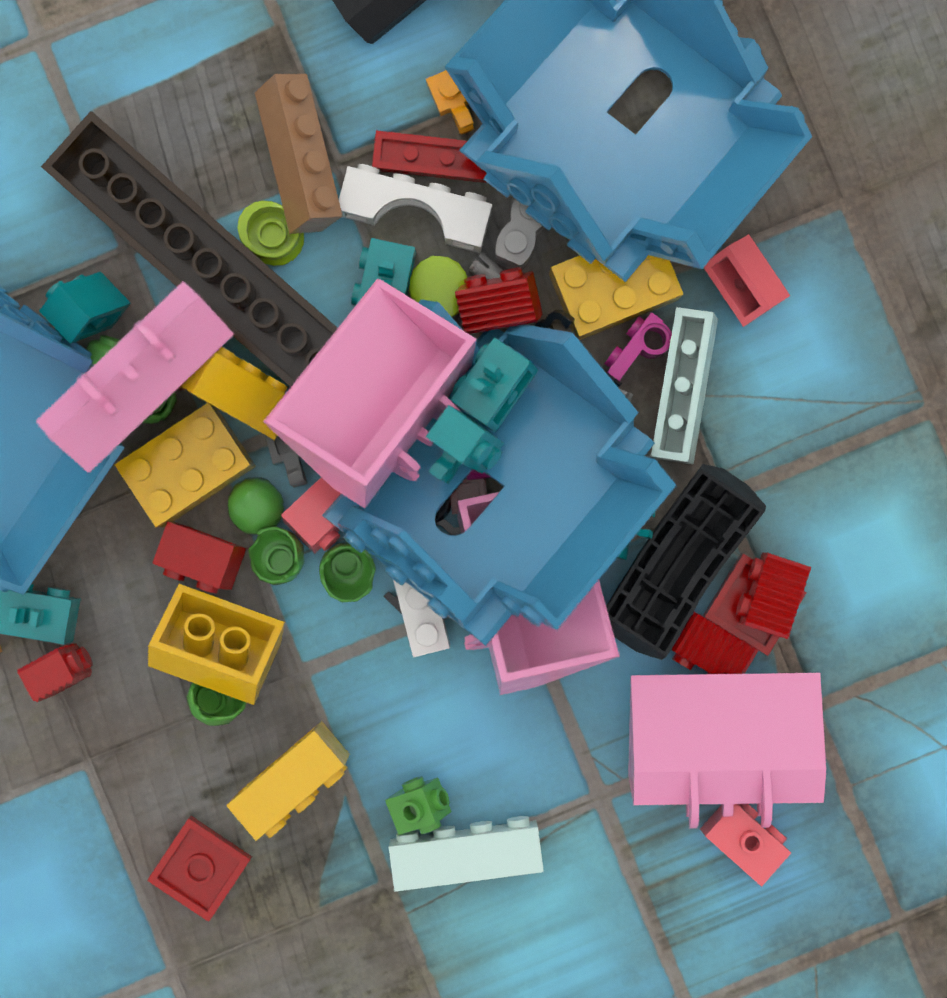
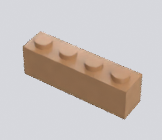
[255,74,343,234]

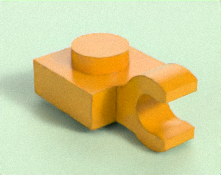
[426,70,474,135]

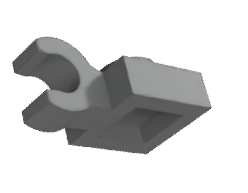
[265,435,308,488]

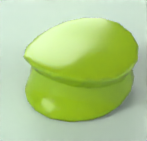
[237,200,304,266]
[409,256,467,317]

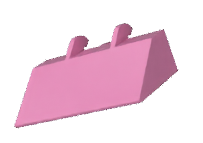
[263,279,476,508]
[36,281,234,473]
[457,492,620,695]
[628,673,826,829]

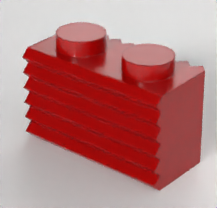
[455,267,543,334]
[736,552,811,639]
[671,611,759,674]
[17,643,93,702]

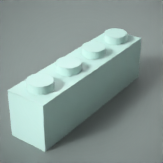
[651,307,718,465]
[389,816,544,892]

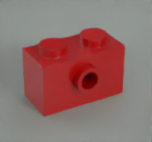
[152,521,247,594]

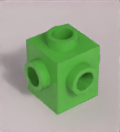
[385,776,452,835]

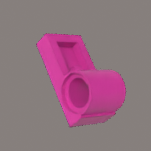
[604,312,672,381]

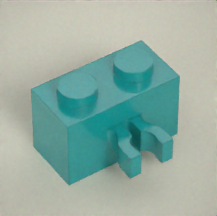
[351,238,417,305]
[39,271,131,344]
[450,337,539,432]
[426,405,504,484]
[0,583,81,645]

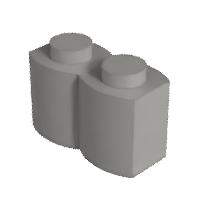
[495,199,544,270]

